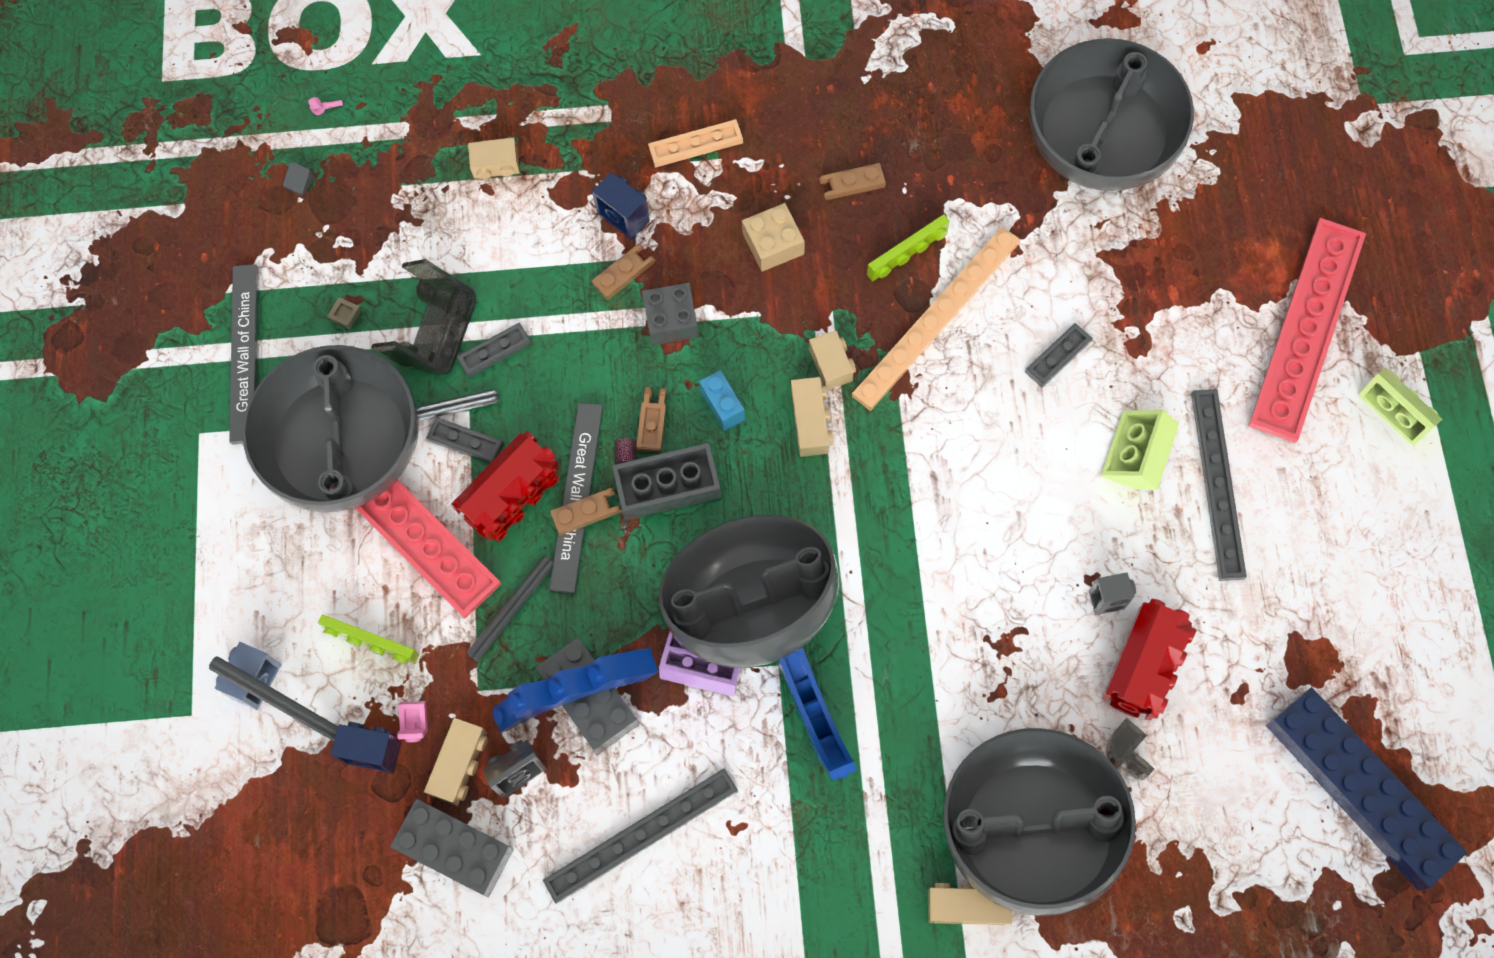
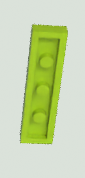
[867,214,950,281]
[318,614,419,665]

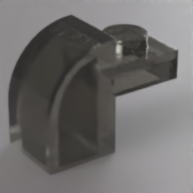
[1106,718,1155,780]

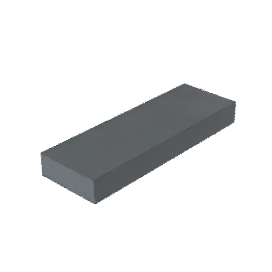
[456,322,532,378]
[1025,323,1093,388]
[426,417,504,463]

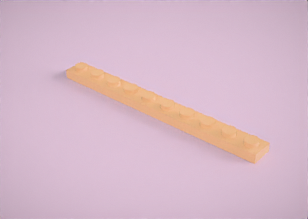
[852,226,1020,411]

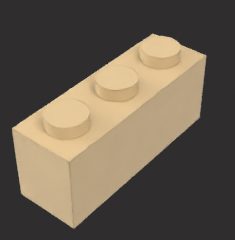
[791,377,833,457]
[424,718,488,806]
[928,883,1012,926]

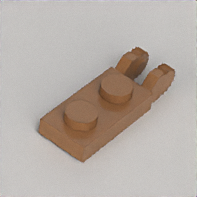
[636,387,667,453]

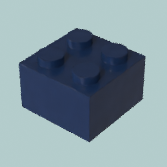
[592,172,650,240]
[331,722,401,773]

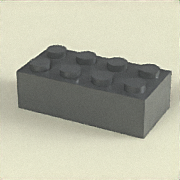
[612,443,722,521]
[535,637,639,755]
[390,799,514,898]

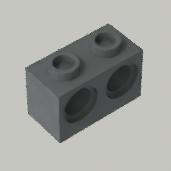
[1088,572,1136,615]

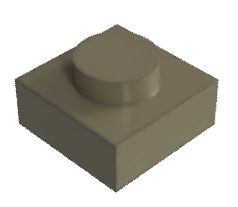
[327,297,361,330]

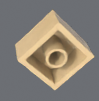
[742,203,805,272]

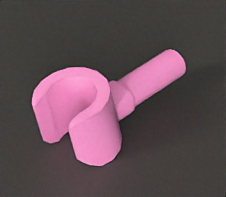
[308,97,343,115]

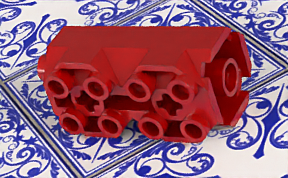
[451,431,559,542]
[1102,598,1197,721]

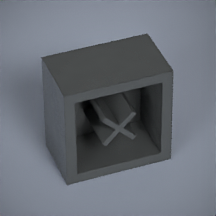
[642,283,699,346]

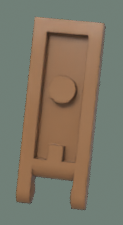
[819,163,886,200]
[592,244,656,301]
[550,488,622,536]

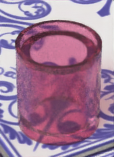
[614,438,637,465]

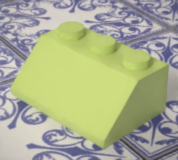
[1359,368,1443,446]
[1101,410,1179,490]

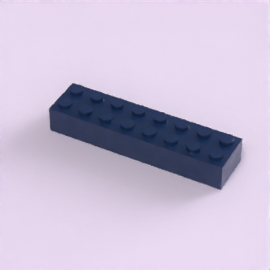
[1265,687,1468,891]

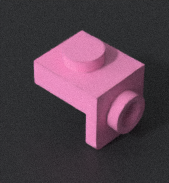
[397,701,428,742]

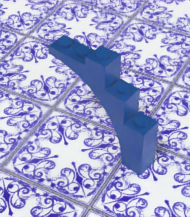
[777,647,857,780]
[492,648,658,732]

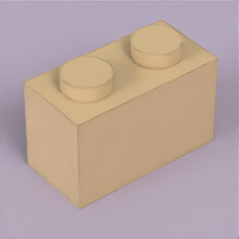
[468,137,520,179]
[809,331,856,390]

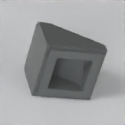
[283,161,315,196]

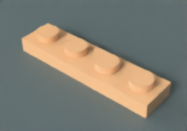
[648,119,743,168]

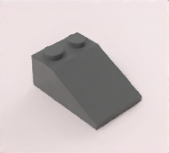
[483,740,547,799]

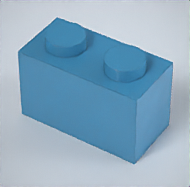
[699,370,745,431]

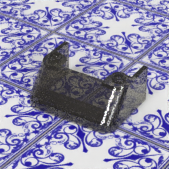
[371,259,477,375]

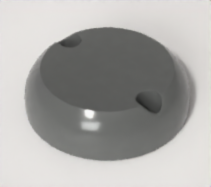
[1029,38,1194,191]
[242,345,419,512]
[659,515,839,668]
[943,728,1136,916]

